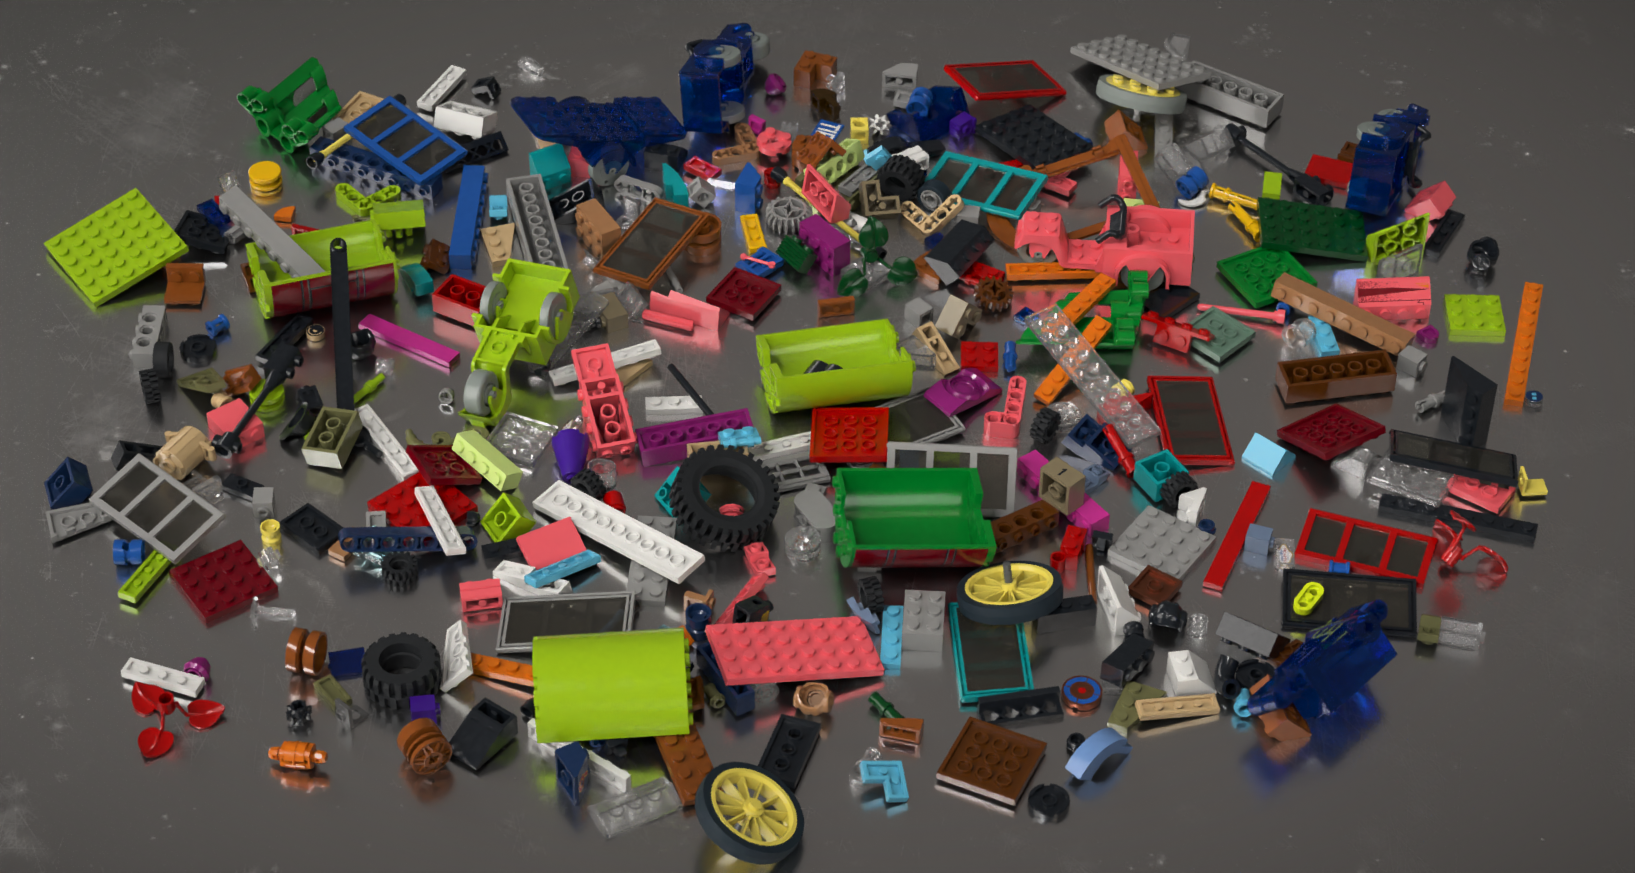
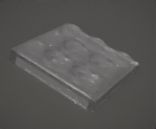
[486,411,559,468]

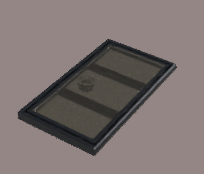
[1389,429,1518,487]
[1281,568,1418,638]

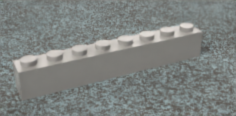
[219,185,326,278]

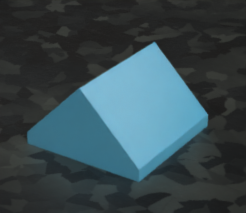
[1242,432,1296,477]

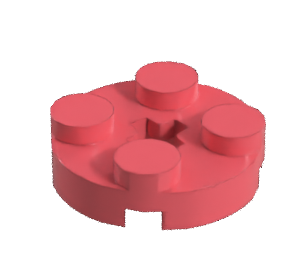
[757,127,792,156]

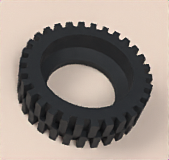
[669,444,780,552]

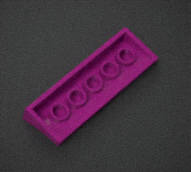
[635,408,754,467]

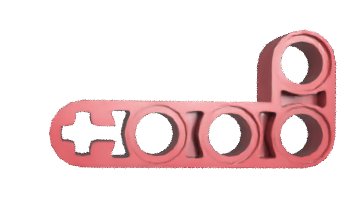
[984,376,1026,439]

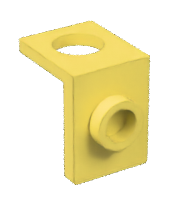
[1518,466,1548,496]

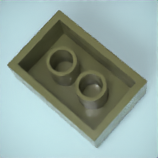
[301,406,363,469]

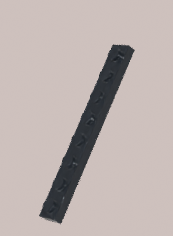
[1378,493,1538,543]

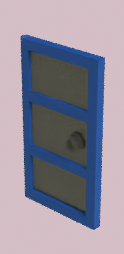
[344,96,468,186]

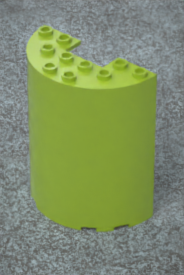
[756,318,916,414]
[532,627,693,743]

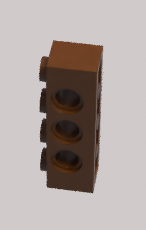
[991,499,1059,554]

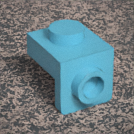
[863,145,892,171]
[489,195,508,220]

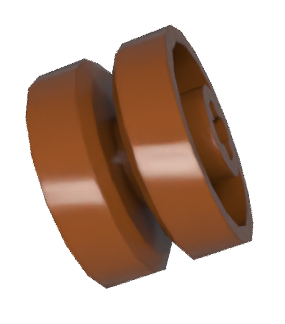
[682,212,722,256]
[285,627,328,676]

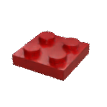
[961,341,998,372]

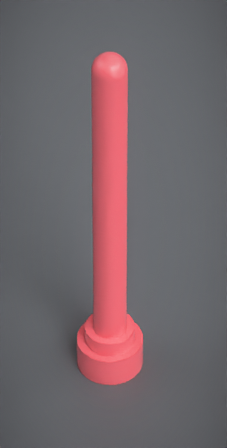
[1197,303,1286,324]

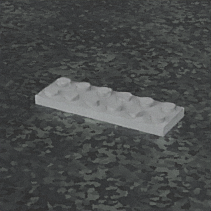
[626,515,677,607]

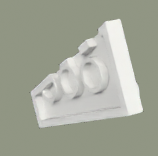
[439,620,473,693]

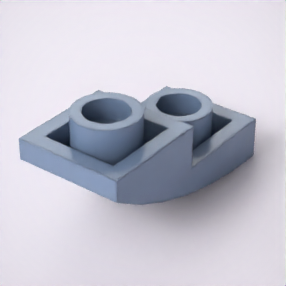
[1083,463,1111,495]
[846,597,881,634]

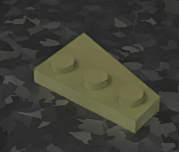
[177,367,227,394]
[1107,681,1167,733]

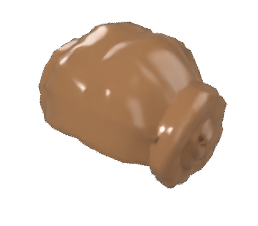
[793,682,834,716]

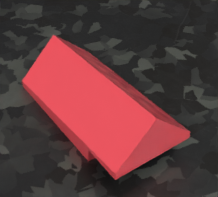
[649,290,730,331]

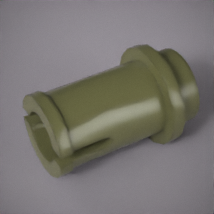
[704,683,725,708]

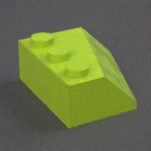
[1366,212,1430,263]

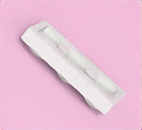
[645,395,703,416]

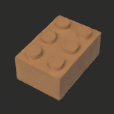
[575,198,622,260]

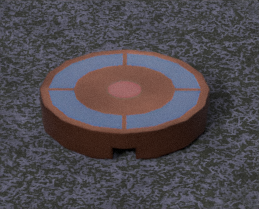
[1061,675,1103,710]

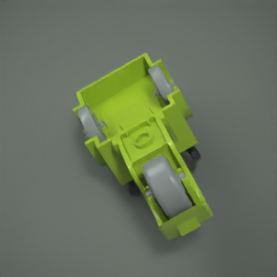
[458,258,580,428]

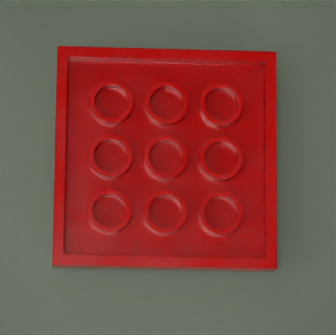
[809,407,889,463]
[367,472,478,541]

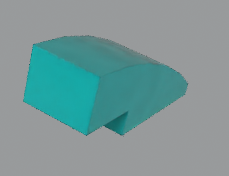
[662,163,689,207]
[399,263,434,297]

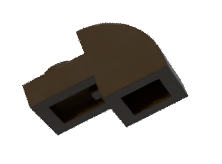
[810,88,841,121]

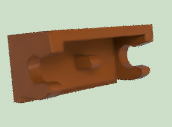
[222,364,262,396]

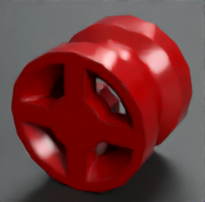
[764,167,781,189]

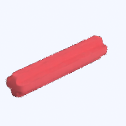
[642,309,695,331]

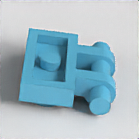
[718,426,762,449]

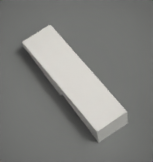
[493,560,573,595]

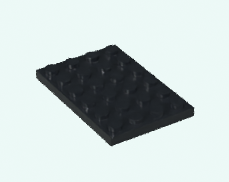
[975,104,1094,170]

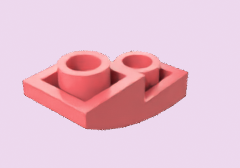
[744,542,776,576]

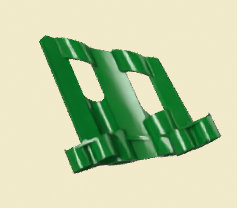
[237,57,342,153]
[1015,270,1149,350]

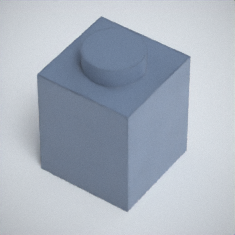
[1244,523,1275,556]

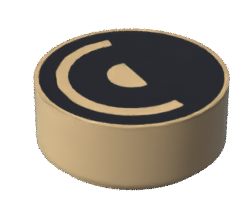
[306,324,325,342]

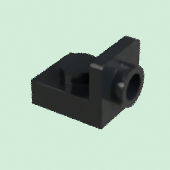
[471,76,501,99]
[296,385,324,411]

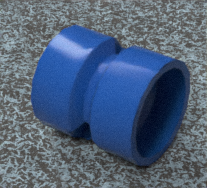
[906,87,933,119]
[1175,166,1209,199]
[113,539,145,565]

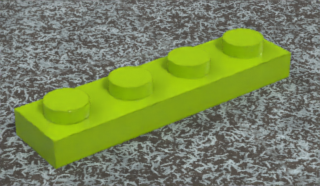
[118,541,178,604]

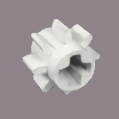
[868,114,890,136]

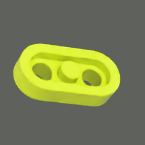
[1293,582,1324,615]

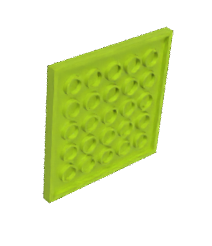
[43,188,189,308]

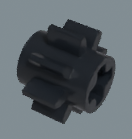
[286,700,312,725]

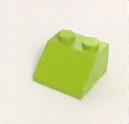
[480,492,537,542]

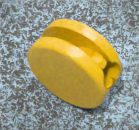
[248,161,282,192]

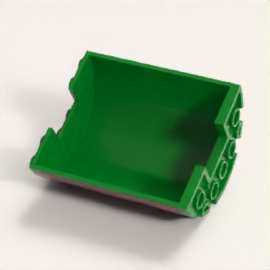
[832,468,997,568]

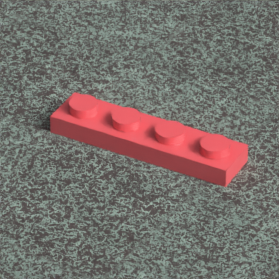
[713,572,769,625]

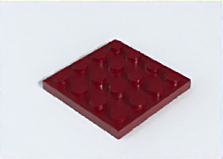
[1277,403,1386,460]
[169,540,279,623]

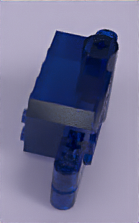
[1247,600,1398,720]

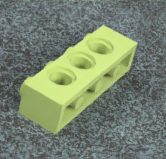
[803,138,864,183]

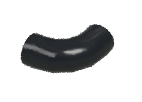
[1214,654,1241,699]

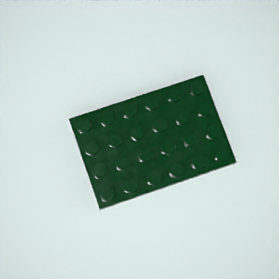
[1256,197,1368,262]

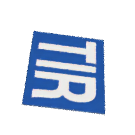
[811,119,845,141]

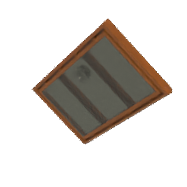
[593,197,710,290]

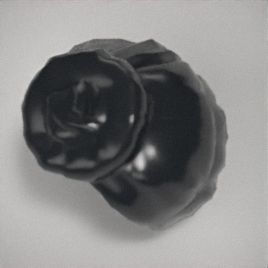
[1467,236,1499,270]
[351,328,376,361]
[1148,600,1188,633]

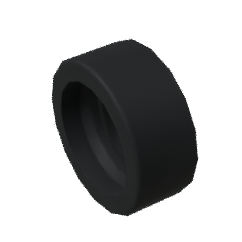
[152,342,174,377]

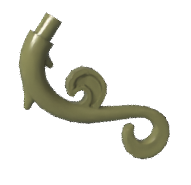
[405,426,490,445]

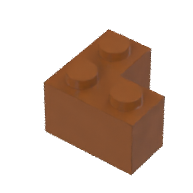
[794,50,837,89]

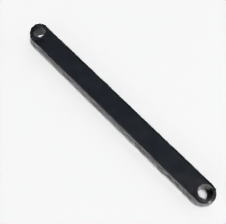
[330,238,354,411]

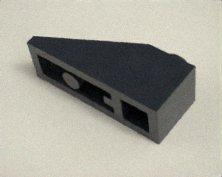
[111,440,163,473]

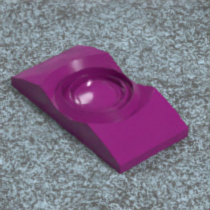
[924,368,1003,417]

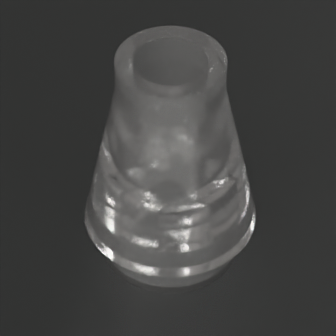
[518,55,544,76]

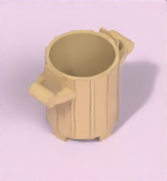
[153,426,217,480]

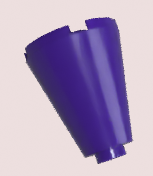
[551,429,590,484]

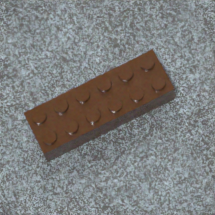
[1275,349,1397,403]

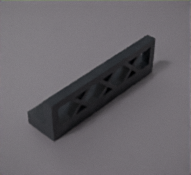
[435,131,509,174]
[977,686,1064,727]

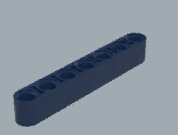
[338,526,478,552]

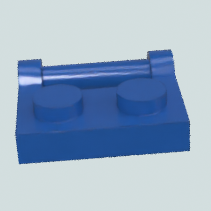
[735,247,784,278]

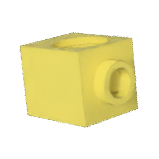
[850,117,869,144]

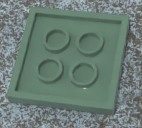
[1189,306,1256,363]

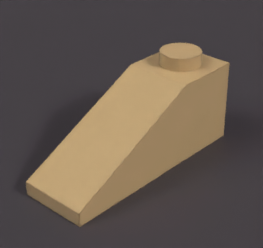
[910,321,960,376]

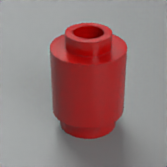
[603,490,626,514]

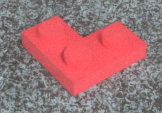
[1043,171,1077,197]

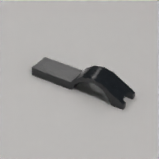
[867,136,946,156]

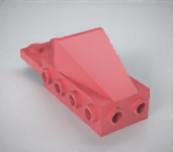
[571,343,638,458]

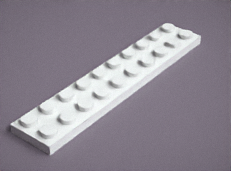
[532,480,705,584]

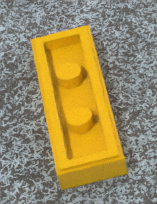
[740,214,767,254]

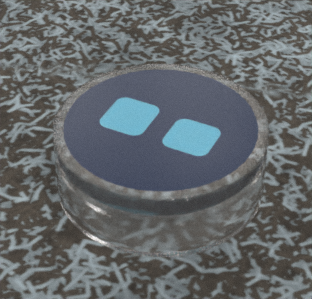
[1524,390,1544,407]

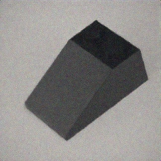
[549,177,605,225]

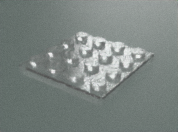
[1366,440,1468,508]

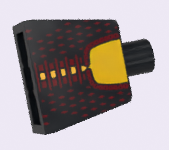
[732,596,774,623]

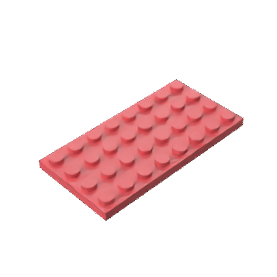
[705,616,885,686]

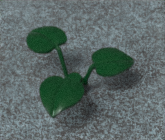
[837,216,918,297]

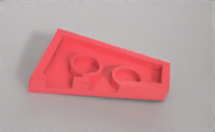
[1445,475,1516,514]

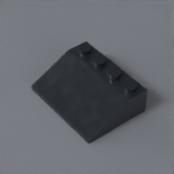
[1441,356,1498,447]

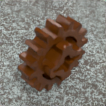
[973,276,1014,312]

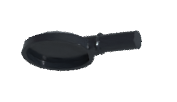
[354,426,383,458]

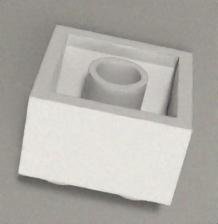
[1166,650,1217,697]

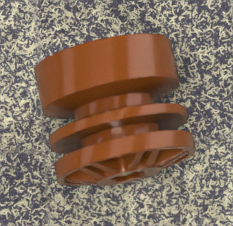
[397,718,452,775]

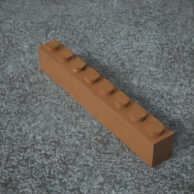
[1271,272,1415,356]

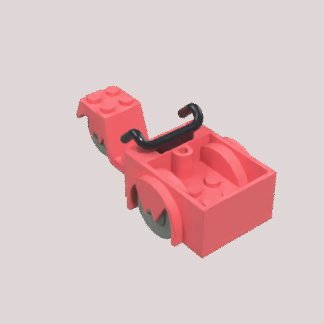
[1014,194,1195,291]

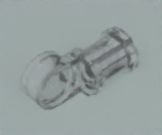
[849,747,883,789]

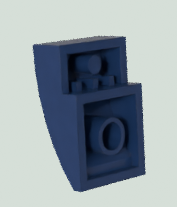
[1061,414,1133,471]

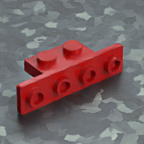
[1141,311,1215,353]

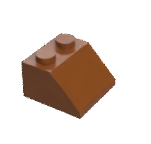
[1104,110,1148,151]

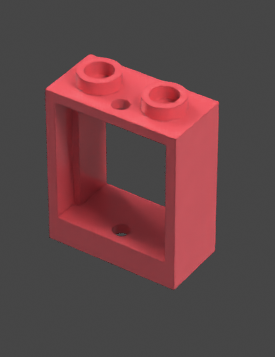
[1118,151,1138,200]

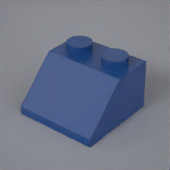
[735,162,763,214]

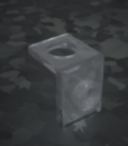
[616,196,640,231]

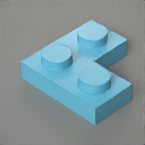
[859,761,909,802]

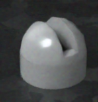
[438,387,455,404]

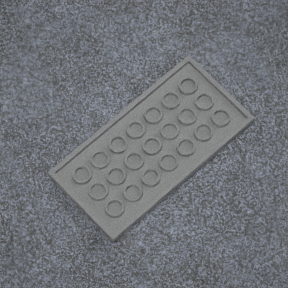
[1071,34,1211,90]

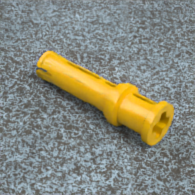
[1209,183,1257,211]
[1228,200,1260,242]

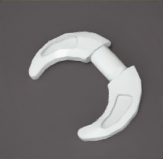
[1178,185,1209,207]

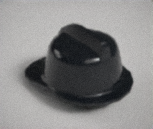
[279,402,317,440]

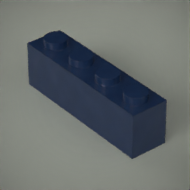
[696,642,755,716]

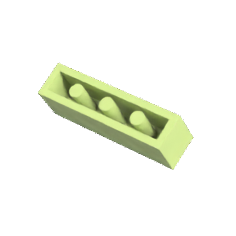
[452,429,523,491]

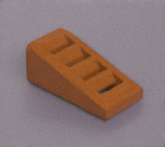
[879,718,924,744]

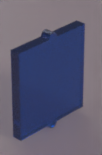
[328,647,365,679]

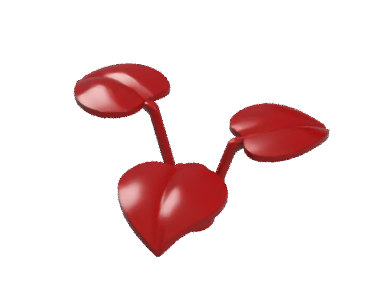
[1433,510,1508,573]
[132,681,225,758]

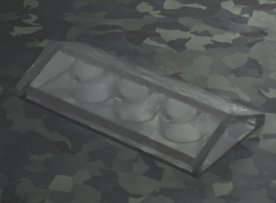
[587,777,683,838]

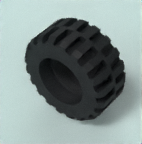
[361,632,442,710]

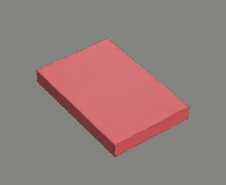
[516,516,587,570]

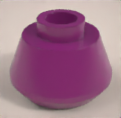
[764,73,786,95]
[183,657,211,682]

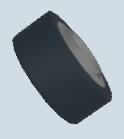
[917,179,952,213]

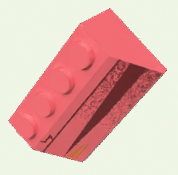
[1353,276,1431,320]

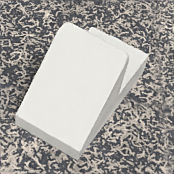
[1178,487,1207,527]

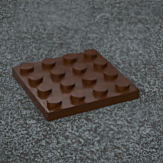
[936,717,1047,806]

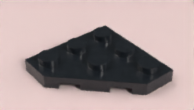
[174,210,229,254]

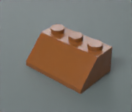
[1250,674,1312,742]

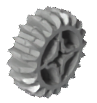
[765,196,813,235]

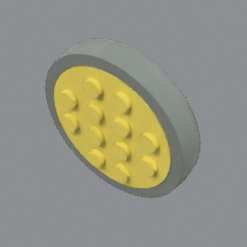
[1096,74,1187,122]

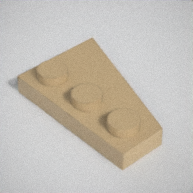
[480,223,515,268]

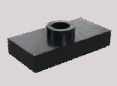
[220,473,264,501]

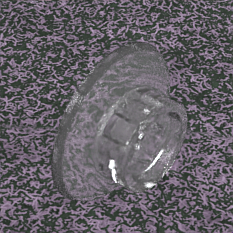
[582,249,599,271]

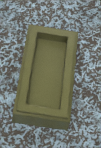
[313,674,353,712]

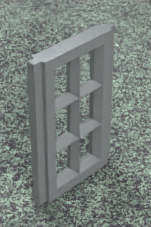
[761,450,831,492]

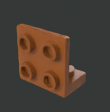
[797,131,847,168]
[164,263,206,304]

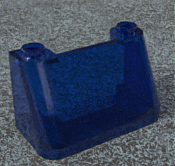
[886,85,970,141]

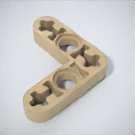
[900,194,964,237]

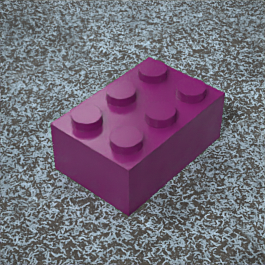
[799,214,851,277]

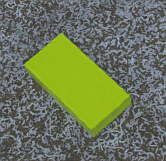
[1262,171,1282,199]

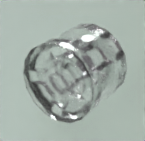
[375,356,395,377]
[1187,613,1208,639]

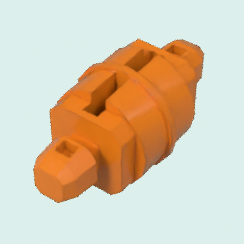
[268,740,328,770]

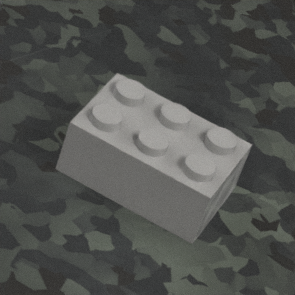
[901,589,946,652]

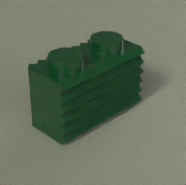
[775,234,818,274]

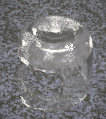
[1282,318,1317,350]
[587,459,617,493]

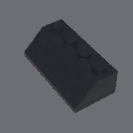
[924,219,995,286]

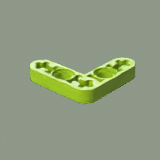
[335,183,401,216]

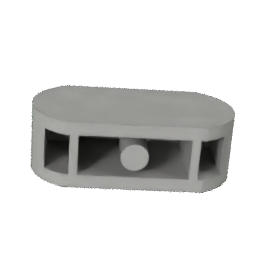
[794,490,836,542]

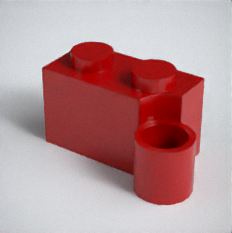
[1050,525,1087,573]

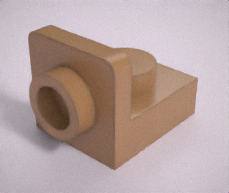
[684,589,716,611]

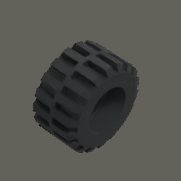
[877,155,926,202]

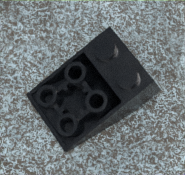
[449,697,518,770]

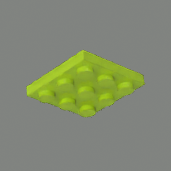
[1443,294,1506,337]

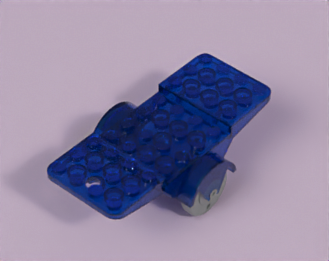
[510,96,687,186]

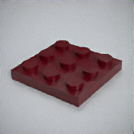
[706,267,781,321]
[405,445,482,486]

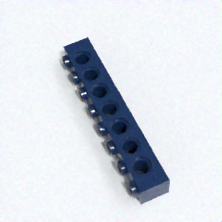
[309,136,443,200]

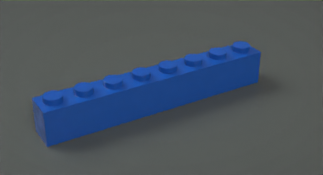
[449,165,489,269]

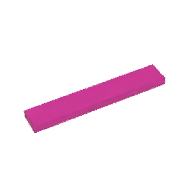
[358,314,460,367]

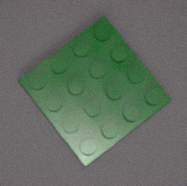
[1216,247,1318,309]

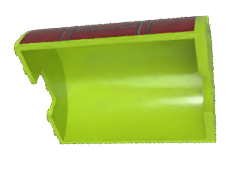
[245,219,400,319]

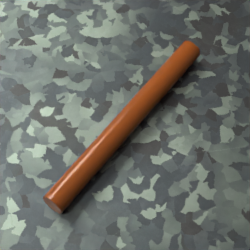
[1085,544,1097,604]

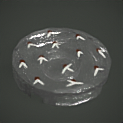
[1048,402,1082,432]

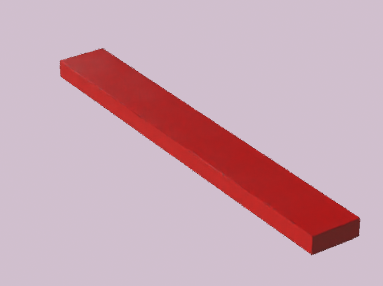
[1203,481,1271,592]

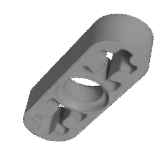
[614,175,664,202]

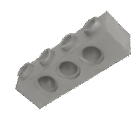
[130,305,168,368]

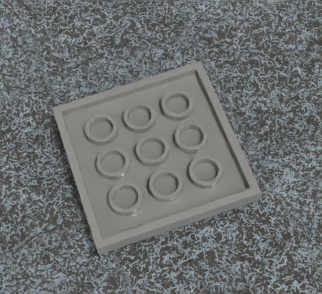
[1107,505,1216,581]

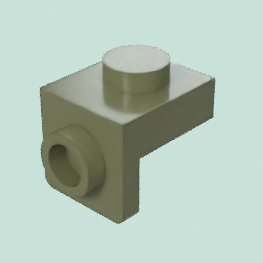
[1417,614,1441,645]

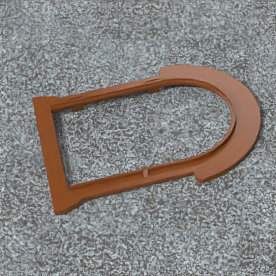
[986,134,1160,251]

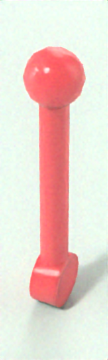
[740,253,776,269]

